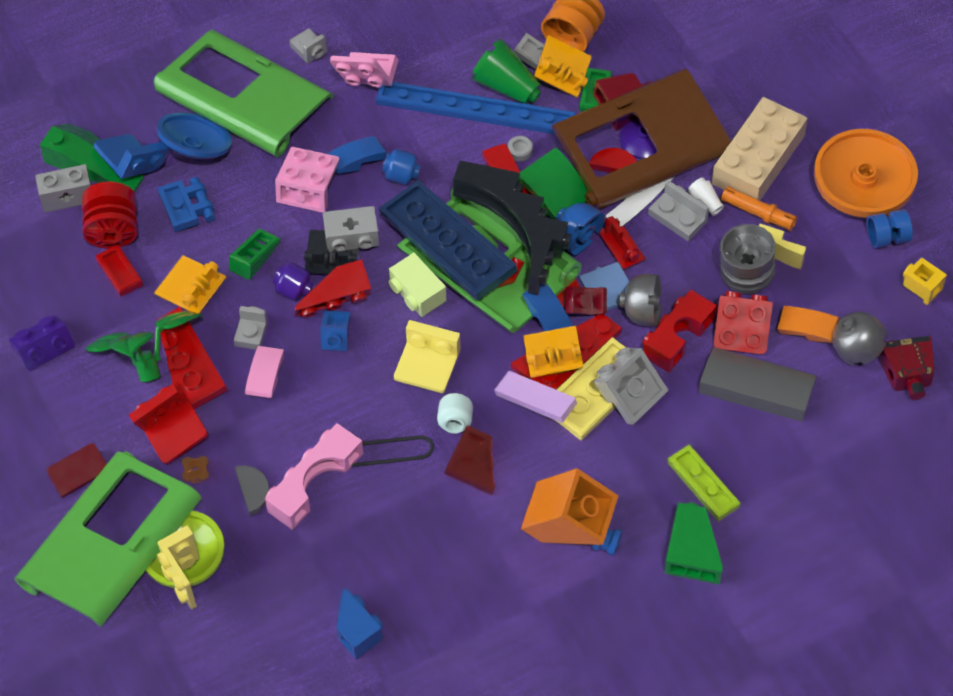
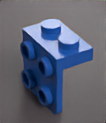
[93,134,169,179]

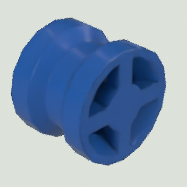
[593,528,623,556]

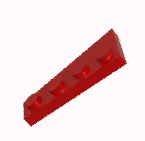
[157,307,228,409]

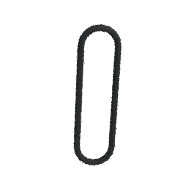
[351,435,434,467]

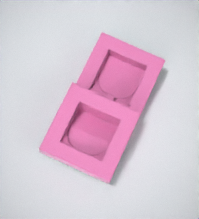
[245,346,284,398]

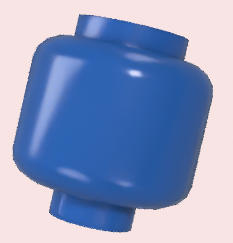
[381,149,421,185]

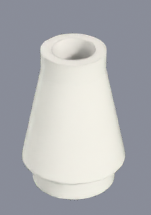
[688,177,724,216]

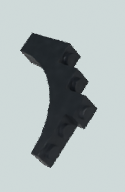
[453,160,572,295]

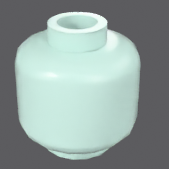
[437,393,473,434]

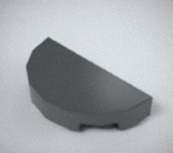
[234,465,269,517]

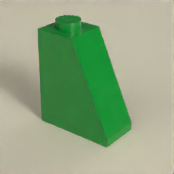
[664,502,723,585]

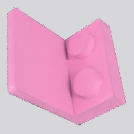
[275,147,339,213]

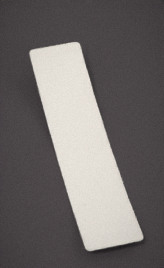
[606,177,674,226]

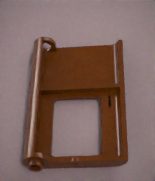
[551,68,731,210]

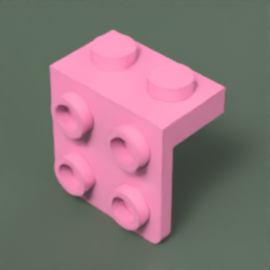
[330,52,399,87]

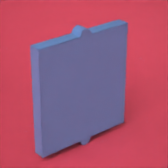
[579,262,629,310]

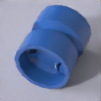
[867,209,913,249]

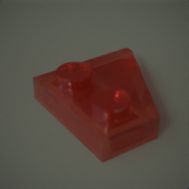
[444,425,495,495]

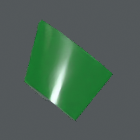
[520,147,587,220]

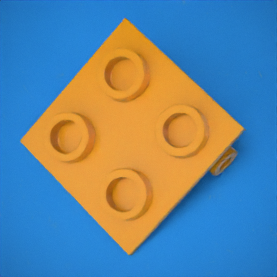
[534,35,592,98]
[154,255,227,313]
[523,326,584,378]

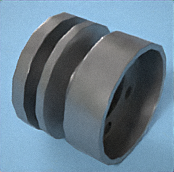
[720,224,775,294]

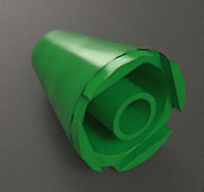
[471,39,542,104]

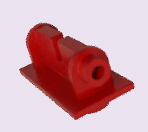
[599,216,646,270]

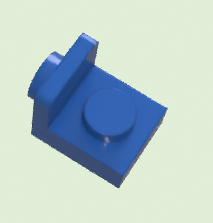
[320,311,351,351]

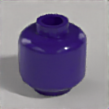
[272,262,313,301]

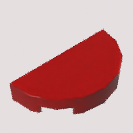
[589,148,637,173]

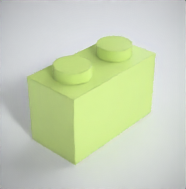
[388,253,447,317]

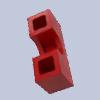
[643,290,717,373]

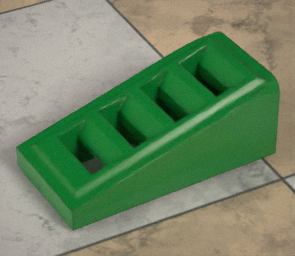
[229,228,280,280]

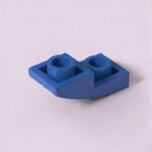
[328,136,386,174]
[522,284,573,331]

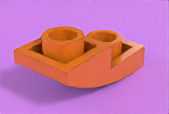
[778,306,840,343]

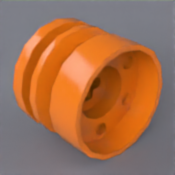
[541,0,605,52]

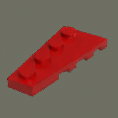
[511,314,622,390]

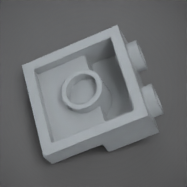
[594,347,669,425]

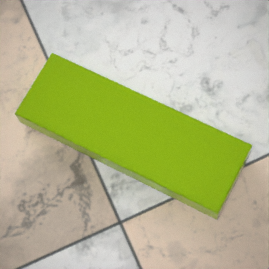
[667,444,741,522]

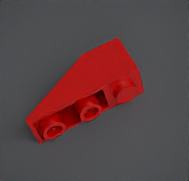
[294,259,371,318]

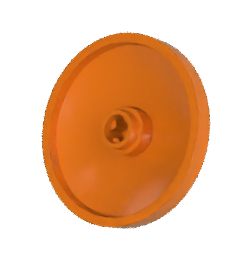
[814,129,918,218]

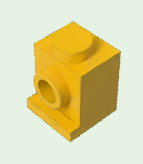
[903,257,947,305]

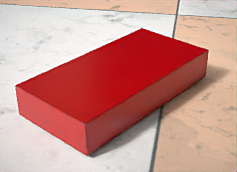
[95,244,143,297]

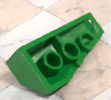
[40,123,144,192]

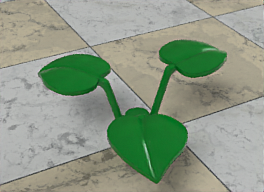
[85,311,203,382]

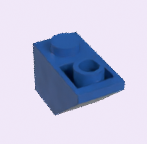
[337,588,383,659]

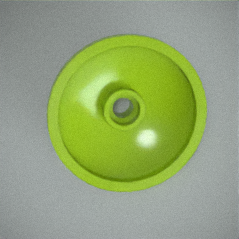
[145,510,225,588]

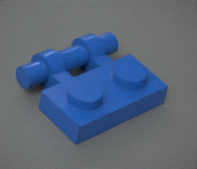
[157,177,216,232]

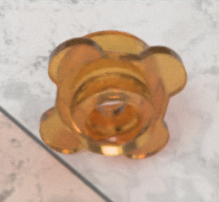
[182,456,209,483]

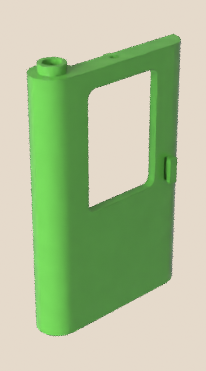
[154,30,334,157]
[397,189,582,333]
[14,451,202,627]

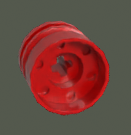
[82,181,138,249]

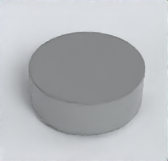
[508,136,533,161]

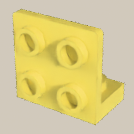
[394,320,461,393]
[157,525,200,609]

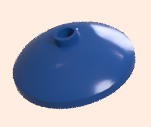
[156,113,232,160]

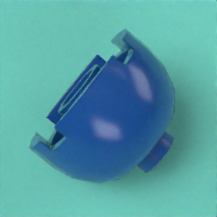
[556,203,605,255]

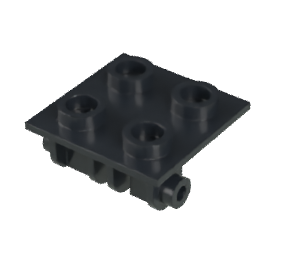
[304,230,359,275]

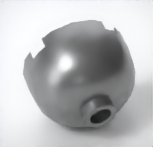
[620,273,662,326]
[832,312,888,366]

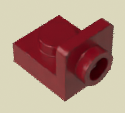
[565,286,607,315]

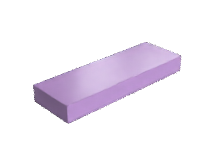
[495,371,577,423]

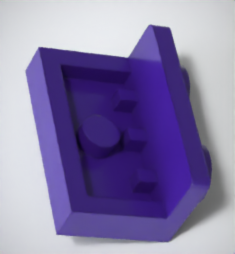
[8,315,75,371]

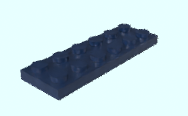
[379,180,518,301]

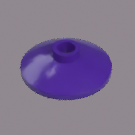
[620,118,657,159]

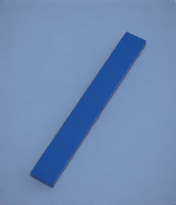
[376,82,576,135]

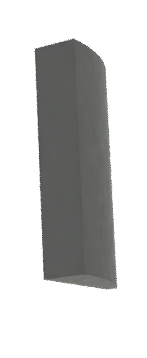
[699,347,817,422]

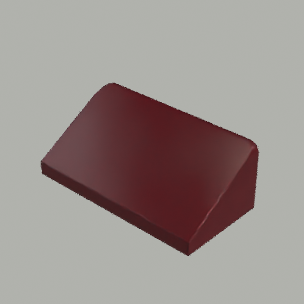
[46,442,107,498]

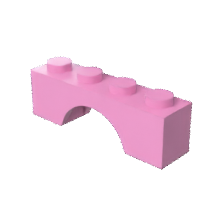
[265,423,363,530]

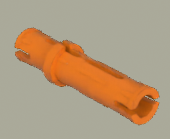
[721,186,797,232]

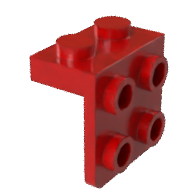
[714,291,773,354]
[129,384,208,464]

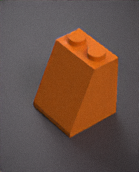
[521,468,619,545]

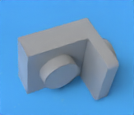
[289,28,327,64]
[234,306,268,350]

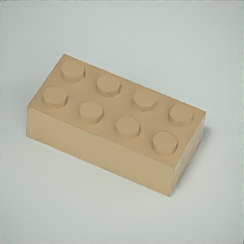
[712,97,808,200]

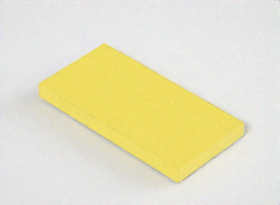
[555,337,625,441]

